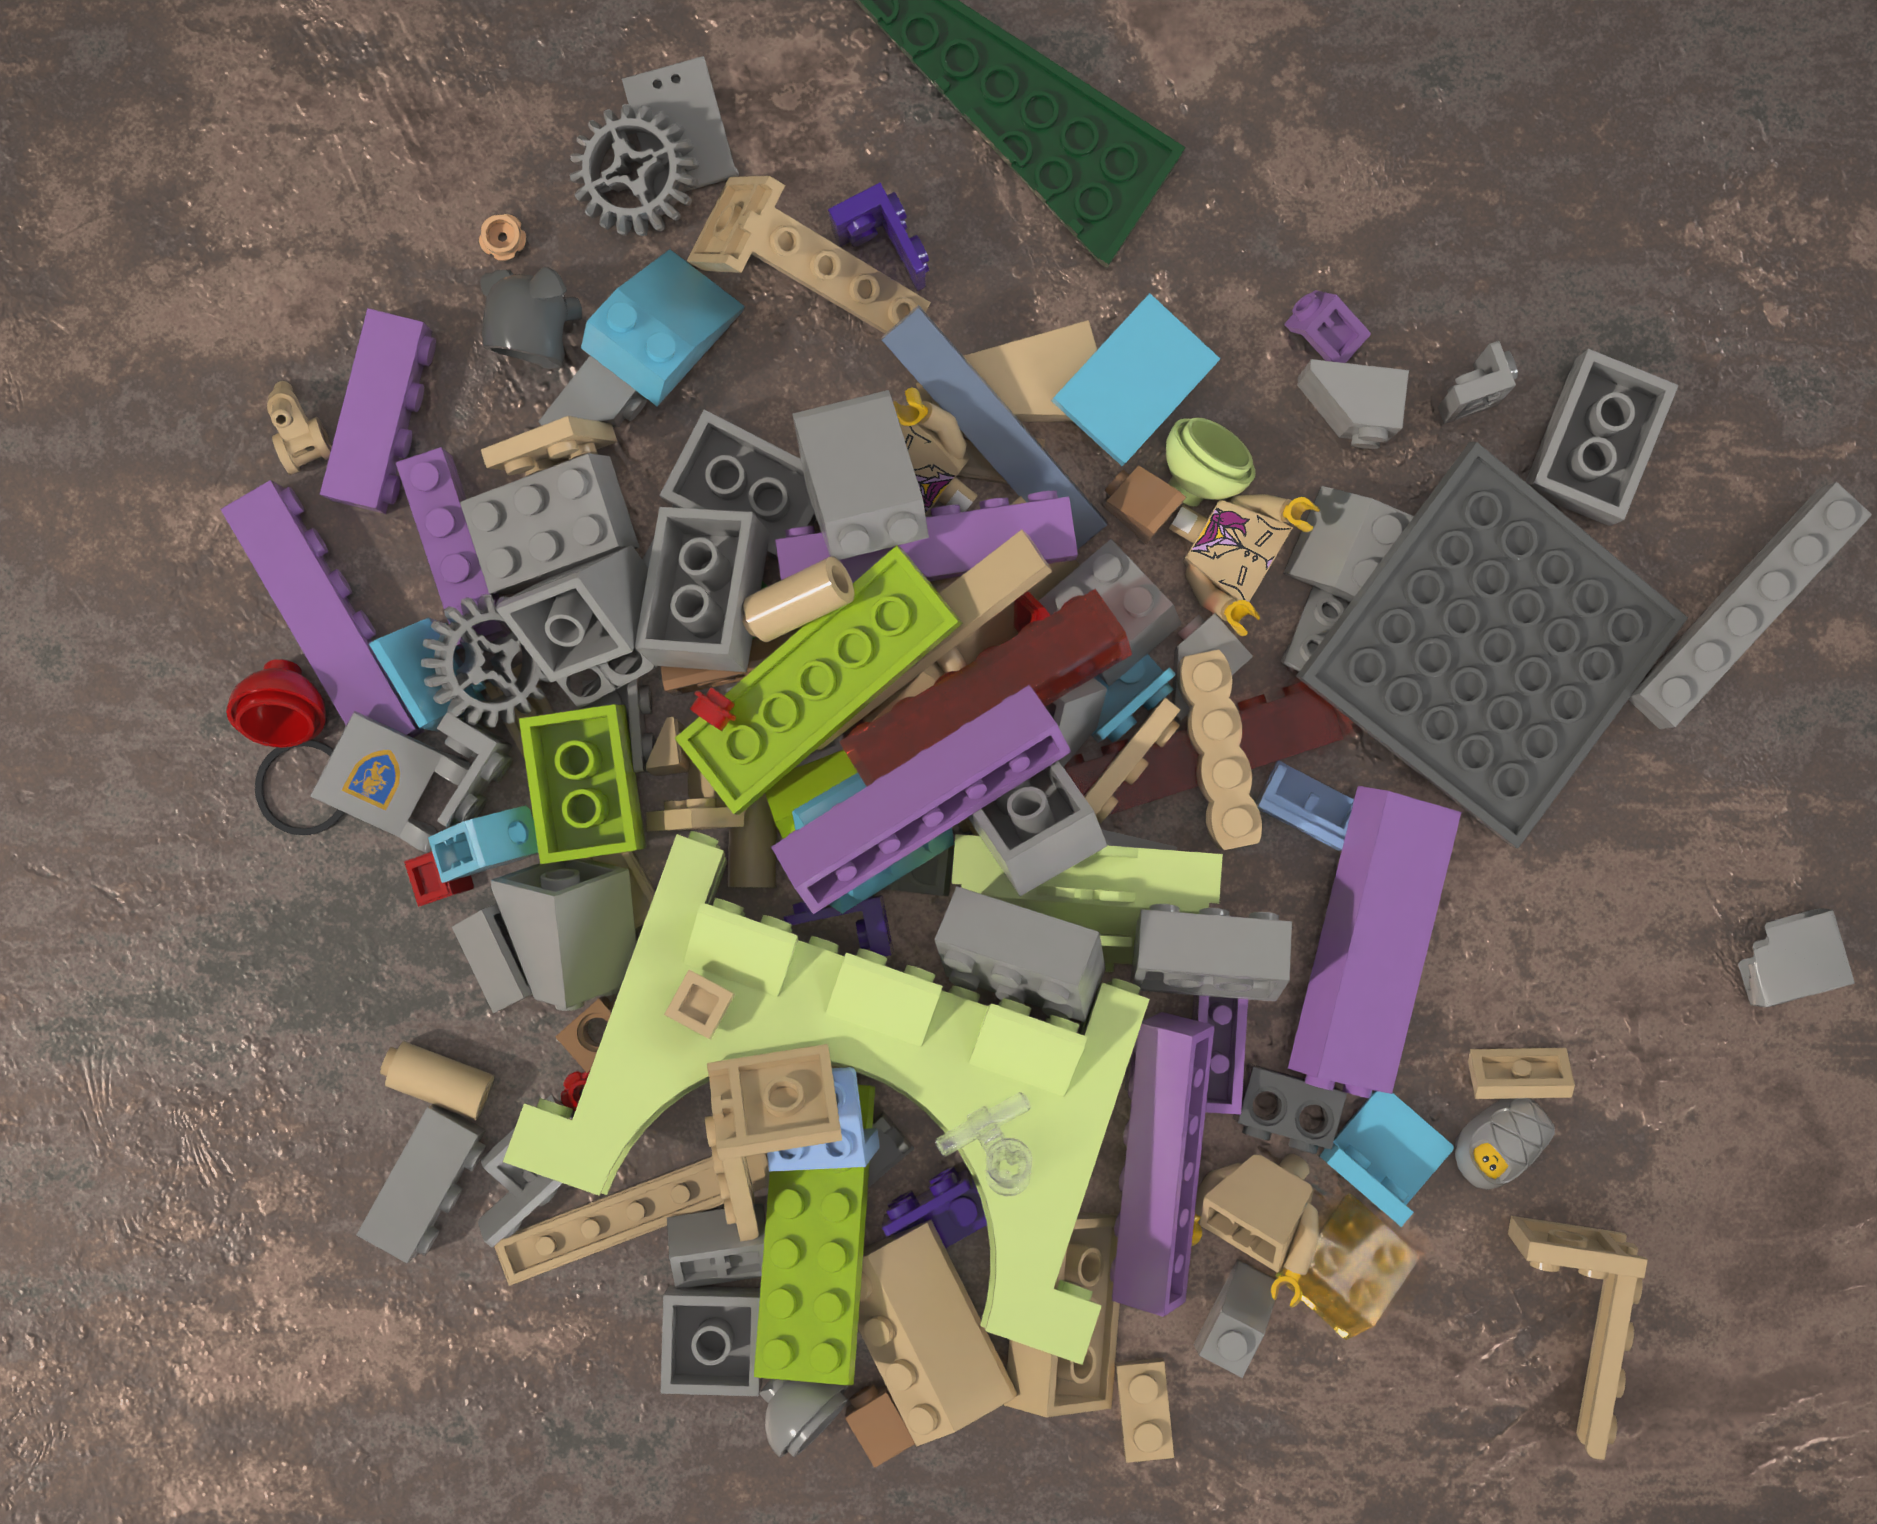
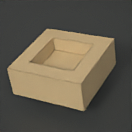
[664,970,735,1040]

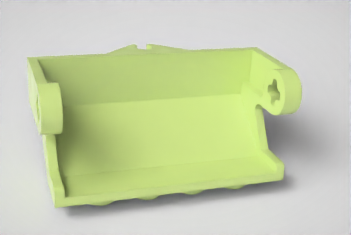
[952,834,1223,972]

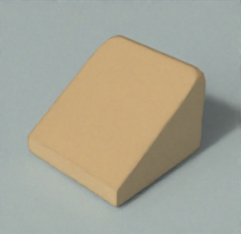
[646,717,690,776]

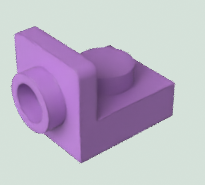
[1285,290,1371,363]

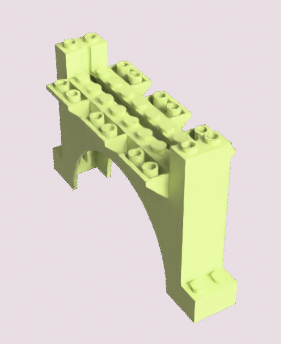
[503,831,1150,1365]

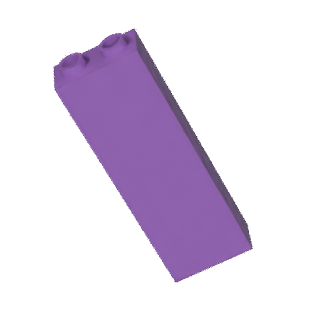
[1288,786,1461,1098]

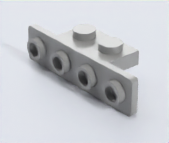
[478,1094,574,1247]

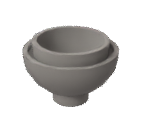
[760,1379,849,1458]

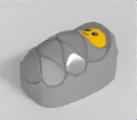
[1455,1098,1555,1190]

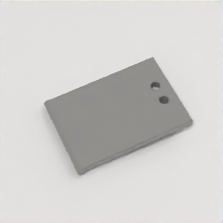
[622,56,739,198]

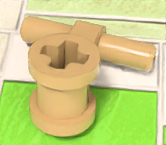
[267,381,333,475]

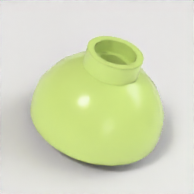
[1166,418,1256,506]

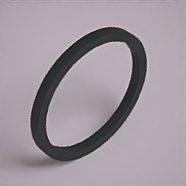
[255,740,345,835]

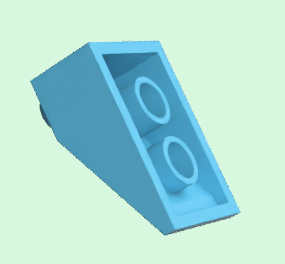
[581,249,745,406]

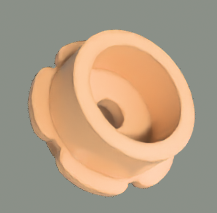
[479,214,526,261]

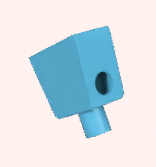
[428,805,538,883]

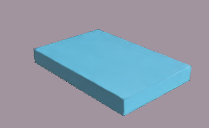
[1051,293,1220,466]

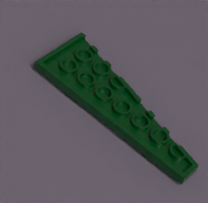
[854,0,1186,268]

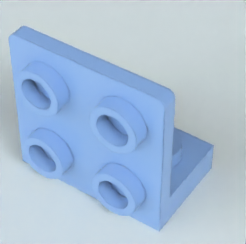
[767,1067,880,1171]

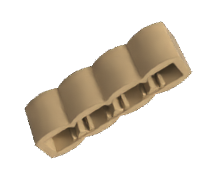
[1177,650,1262,850]

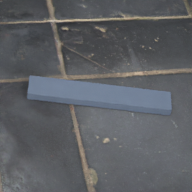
[882,305,1108,550]

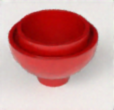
[226,659,326,747]

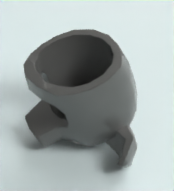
[480,266,582,370]

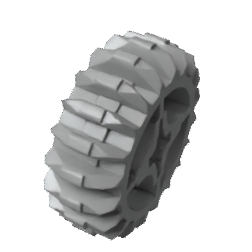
[569,104,699,236]
[421,594,550,727]

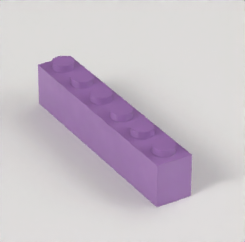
[220,480,424,738]
[775,491,1078,583]
[771,685,1071,914]
[1110,1012,1215,1317]

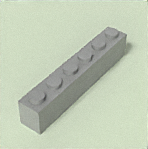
[1628,482,1872,729]

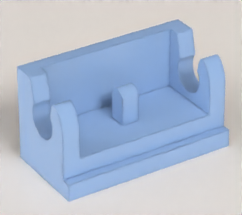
[1255,760,1354,851]

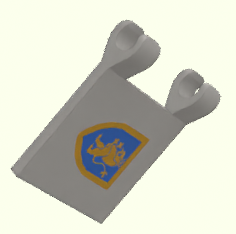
[310,711,471,852]

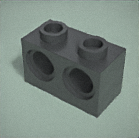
[1233,1063,1347,1154]

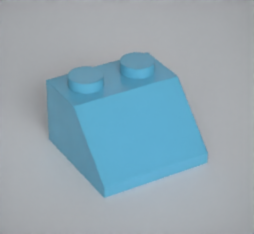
[369,618,486,732]

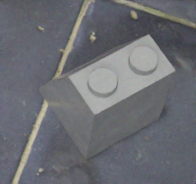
[792,390,929,560]
[496,545,649,682]
[491,858,636,1011]

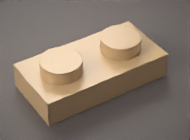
[1468,1048,1575,1099]
[1115,1358,1174,1463]

